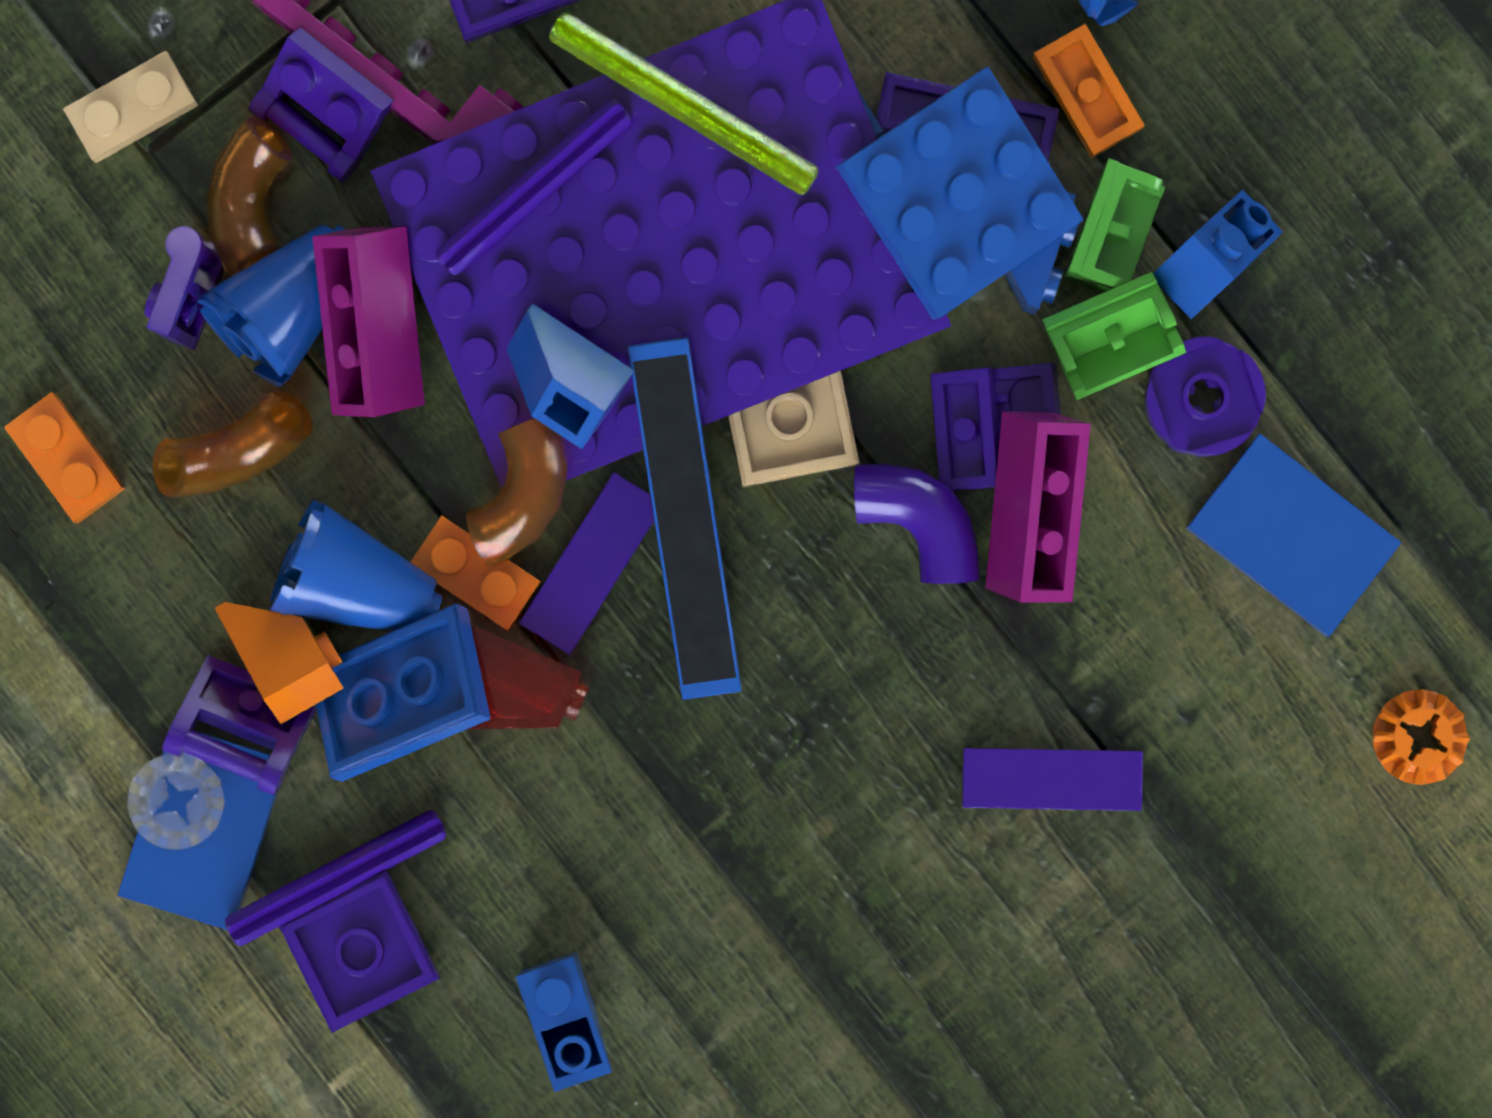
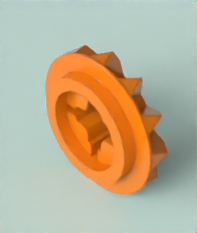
[1372,689,1470,785]

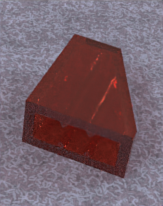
[466,624,590,730]

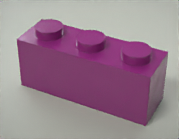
[312,226,425,417]
[985,411,1091,602]

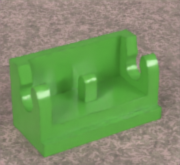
[1063,158,1165,292]
[1042,272,1186,401]

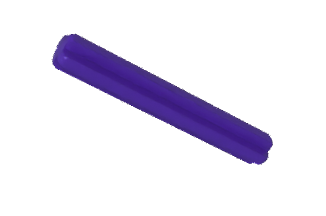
[435,98,633,275]
[225,810,446,946]

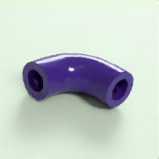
[854,464,979,584]

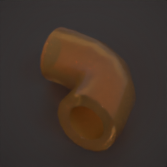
[206,117,292,277]
[153,391,313,498]
[466,418,568,566]

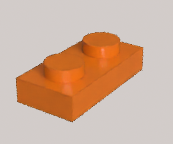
[1032,24,1145,159]
[4,392,126,524]
[411,516,542,631]

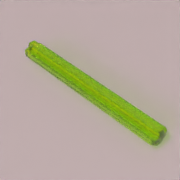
[549,13,819,195]

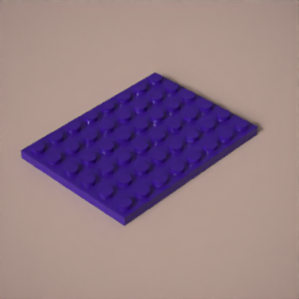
[370,0,951,504]

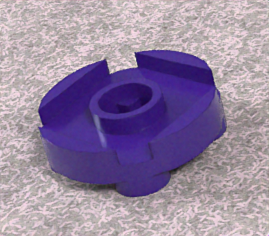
[1144,337,1266,457]

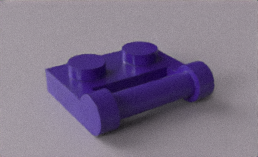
[248,27,394,183]
[145,226,227,350]
[162,655,316,796]

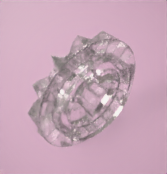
[127,754,226,850]

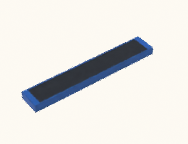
[628,336,742,700]

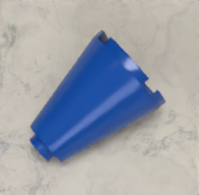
[197,224,346,387]
[268,499,442,632]

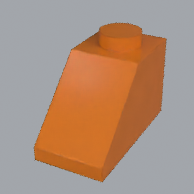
[214,602,344,724]

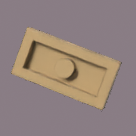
[63,51,199,163]

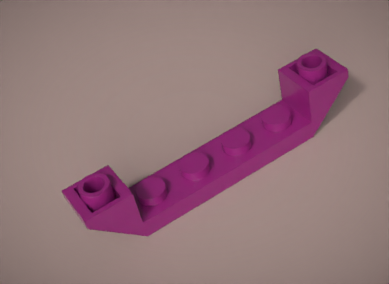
[251,0,524,145]

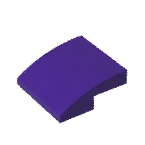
[930,363,1061,491]

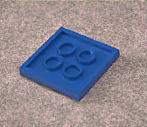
[835,67,1084,320]

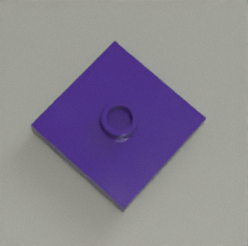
[279,871,441,1033]

